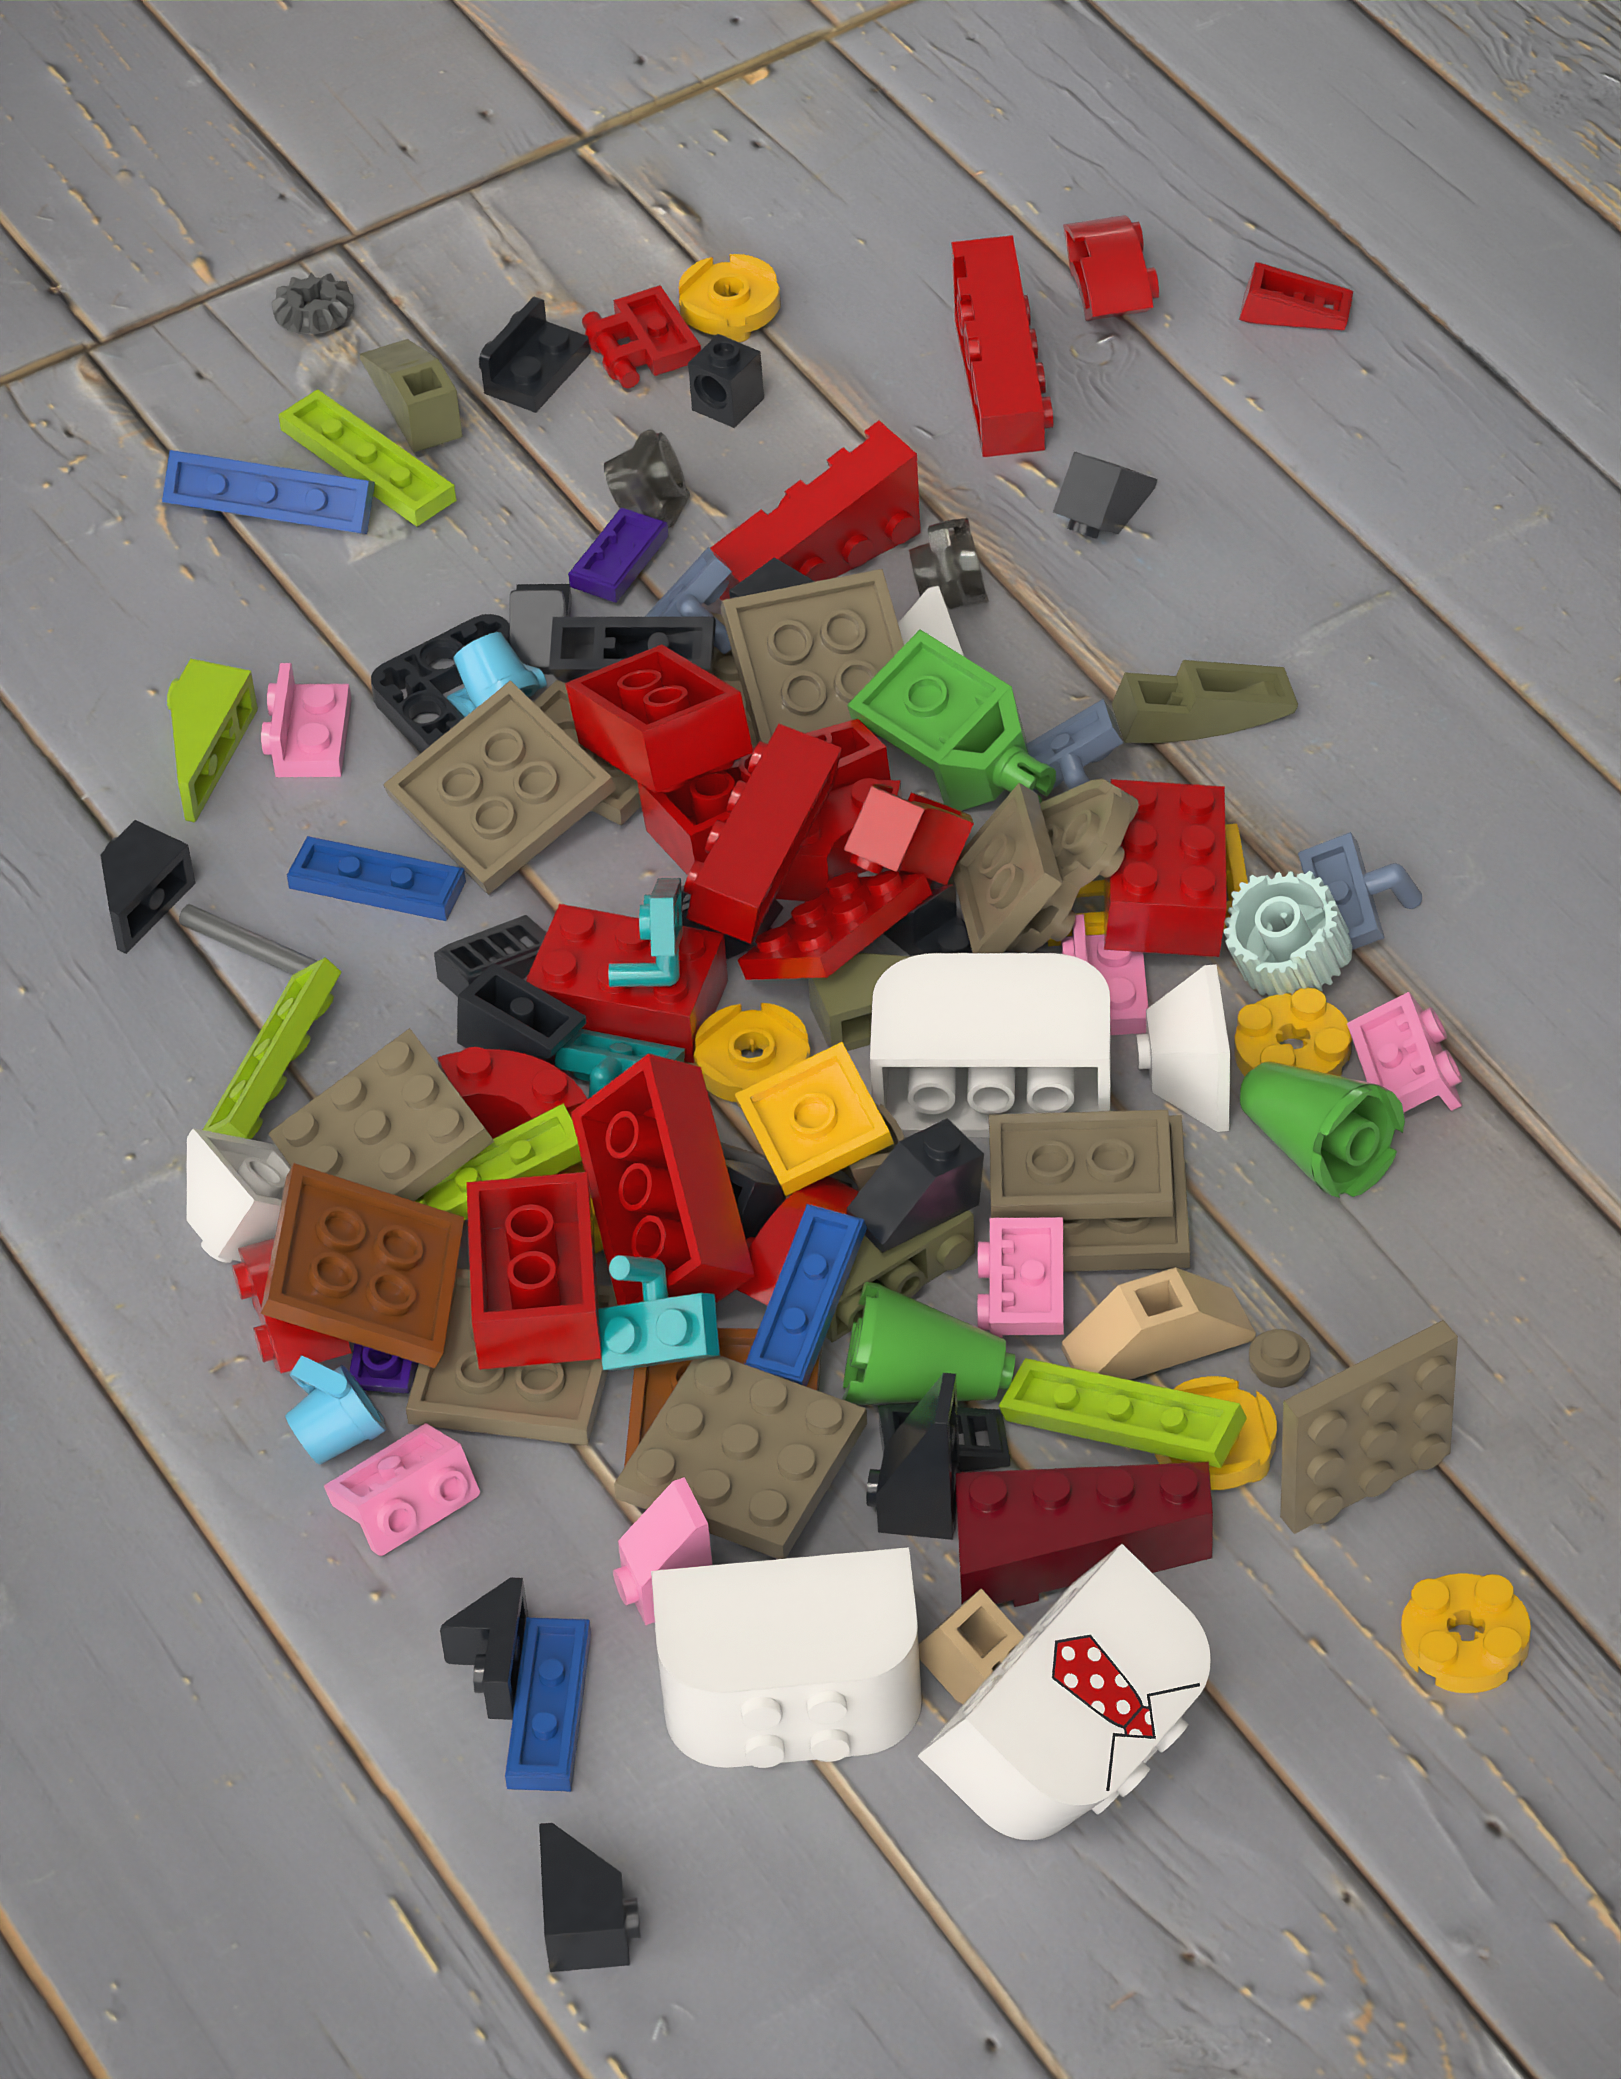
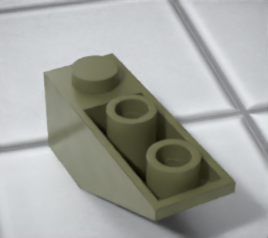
[360,339,463,452]
[826,1210,975,1343]

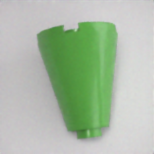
[1240,1061,1405,1198]
[842,1282,1015,1405]

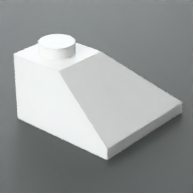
[1135,964,1230,1132]
[187,1128,291,1263]

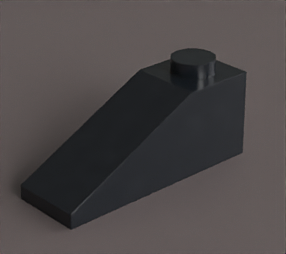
[549,616,716,683]
[866,1373,961,1540]

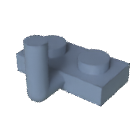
[645,547,732,654]
[1027,699,1124,794]
[1298,832,1422,950]

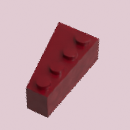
[956,1462,1213,1607]

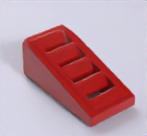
[1239,262,1354,330]

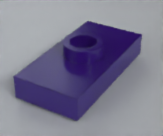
[568,507,669,603]

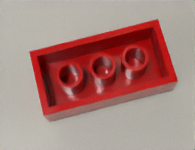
[571,1053,755,1306]

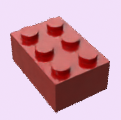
[565,644,753,793]
[1104,779,1227,957]
[526,903,728,1064]
[466,1172,602,1370]

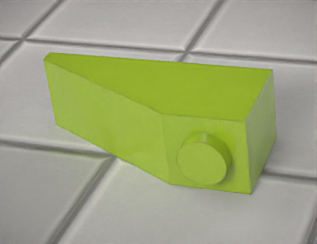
[167,658,258,822]

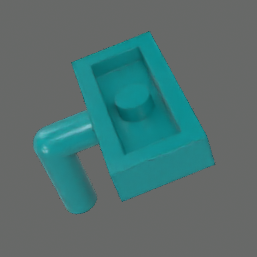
[609,878,683,987]
[555,1029,685,1099]
[598,1255,720,1371]

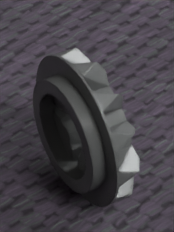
[272,272,354,334]

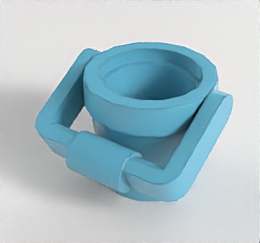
[447,632,547,717]
[285,1356,387,1465]

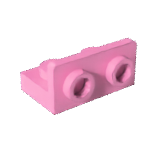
[261,663,351,777]
[1061,914,1148,1035]
[1347,992,1463,1113]
[977,1217,1064,1338]
[324,1423,480,1556]

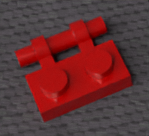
[582,285,701,389]

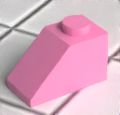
[613,1477,712,1626]

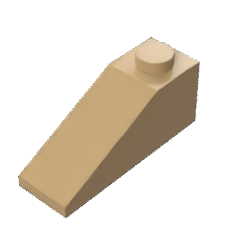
[919,1589,1024,1704]

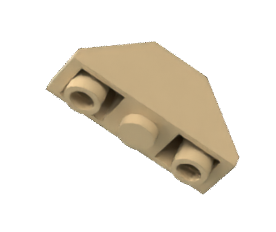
[1062,1267,1256,1380]

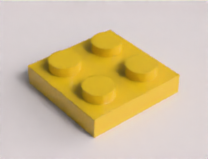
[735,1042,894,1196]

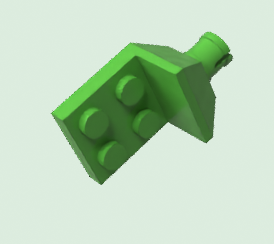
[847,629,1056,811]

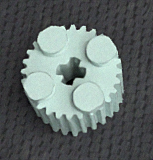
[1224,871,1352,996]

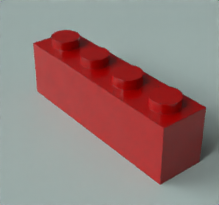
[683,723,842,944]

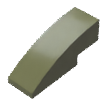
[1111,660,1298,743]

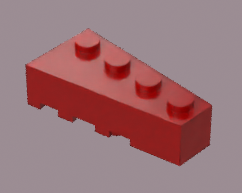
[951,235,1054,457]
[710,420,921,601]
[637,719,891,875]

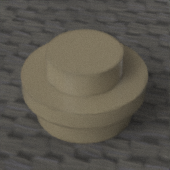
[1249,1329,1311,1388]

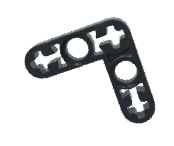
[371,614,510,753]

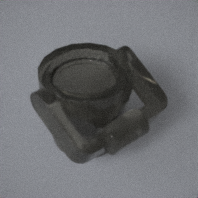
[603,429,690,528]
[909,518,989,609]

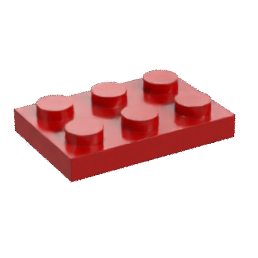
[738,870,932,980]

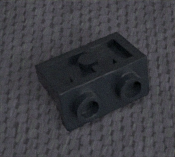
[479,296,591,413]

